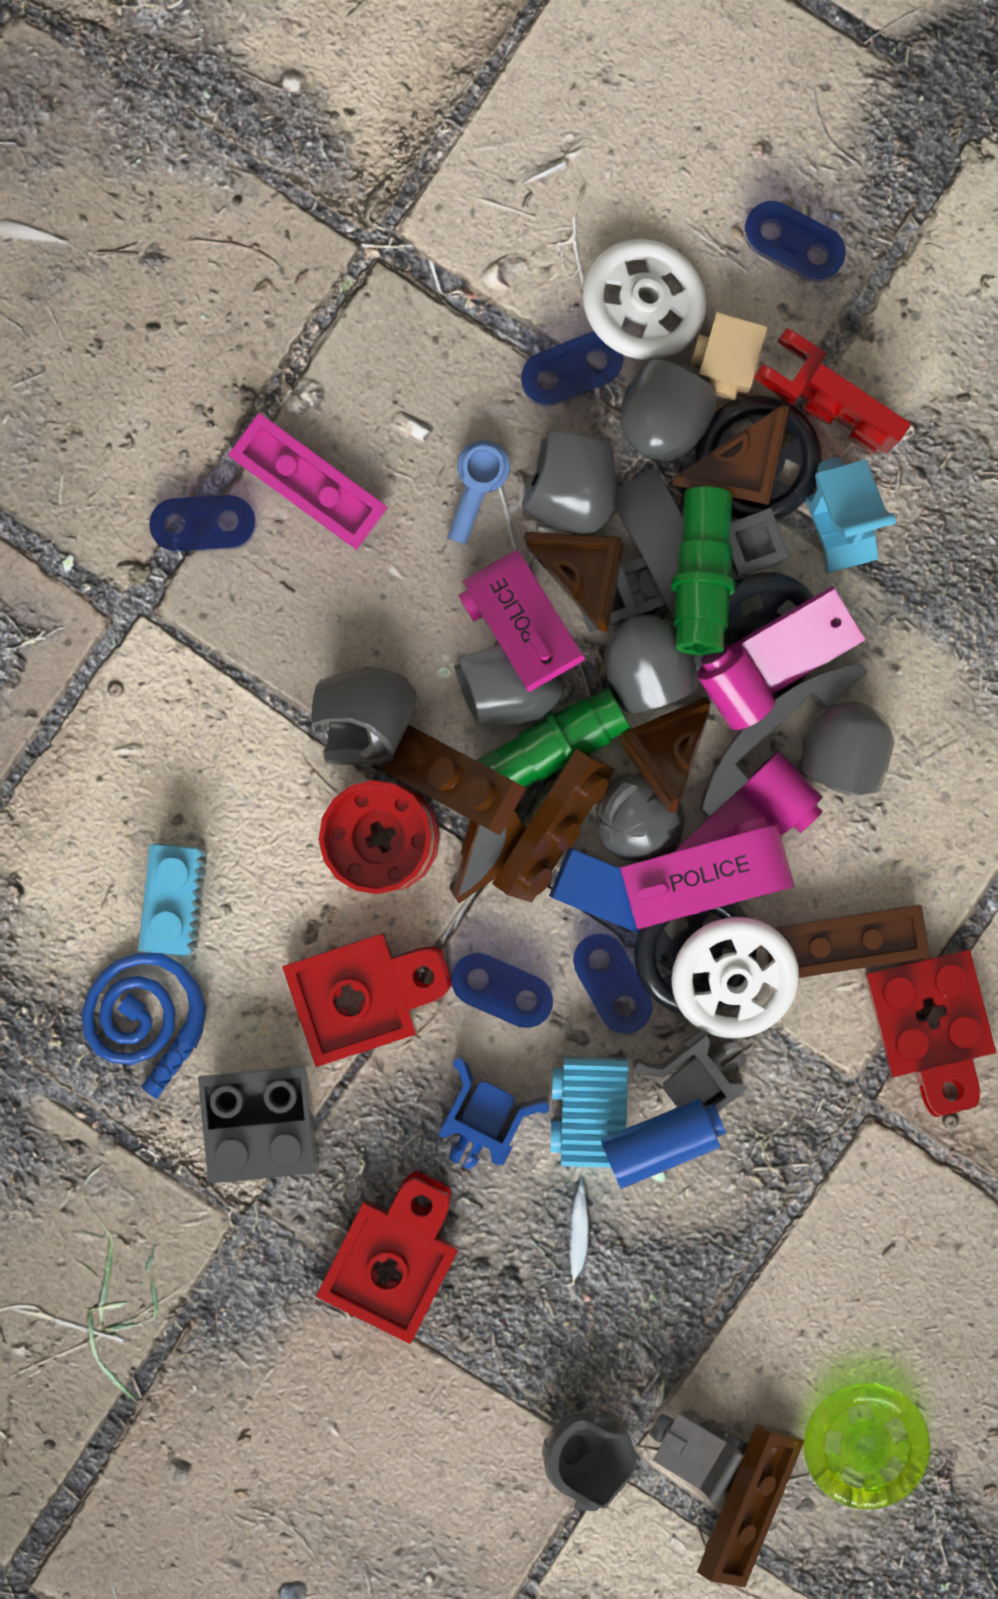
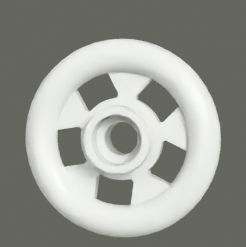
[583,239,707,360]
[672,917,799,1038]

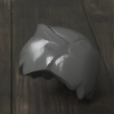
[595,772,685,862]

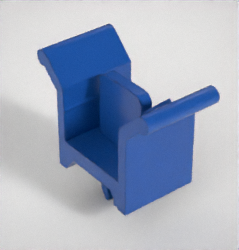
[438,1054,550,1170]

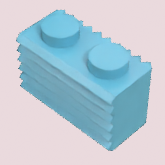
[138,843,208,956]
[550,1055,628,1168]

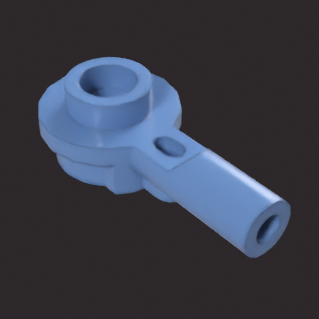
[447,440,510,545]

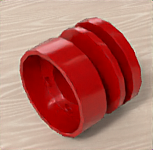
[318,780,441,894]

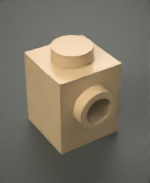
[690,312,768,400]

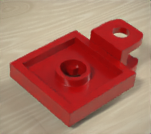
[754,328,911,454]
[282,932,453,1067]
[865,950,997,1117]
[316,1170,459,1345]

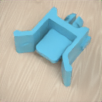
[806,457,896,574]

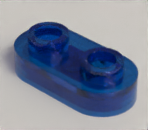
[744,201,846,282]
[521,331,624,407]
[149,495,257,553]
[573,933,652,1034]
[451,952,553,1028]

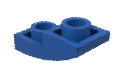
[549,847,639,933]

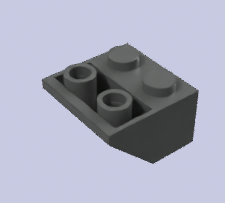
[198,1066,319,1184]

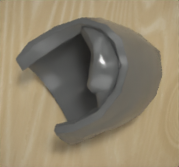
[620,359,717,461]
[522,430,616,535]
[604,615,697,713]
[454,639,565,727]
[311,667,417,765]
[799,701,894,795]

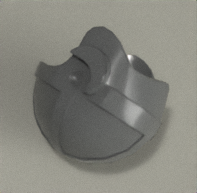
[541,1410,636,1511]

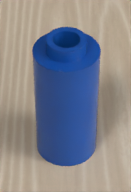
[600,1098,726,1189]

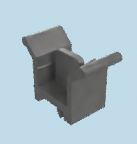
[633,1030,748,1112]
[649,1409,748,1503]

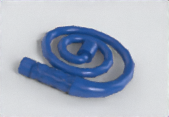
[81,952,206,1099]

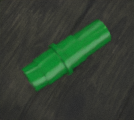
[671,486,736,656]
[476,687,631,787]

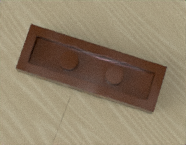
[382,724,526,835]
[492,748,616,903]
[765,904,930,978]
[697,1424,805,1588]

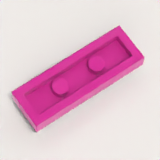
[228,413,388,551]

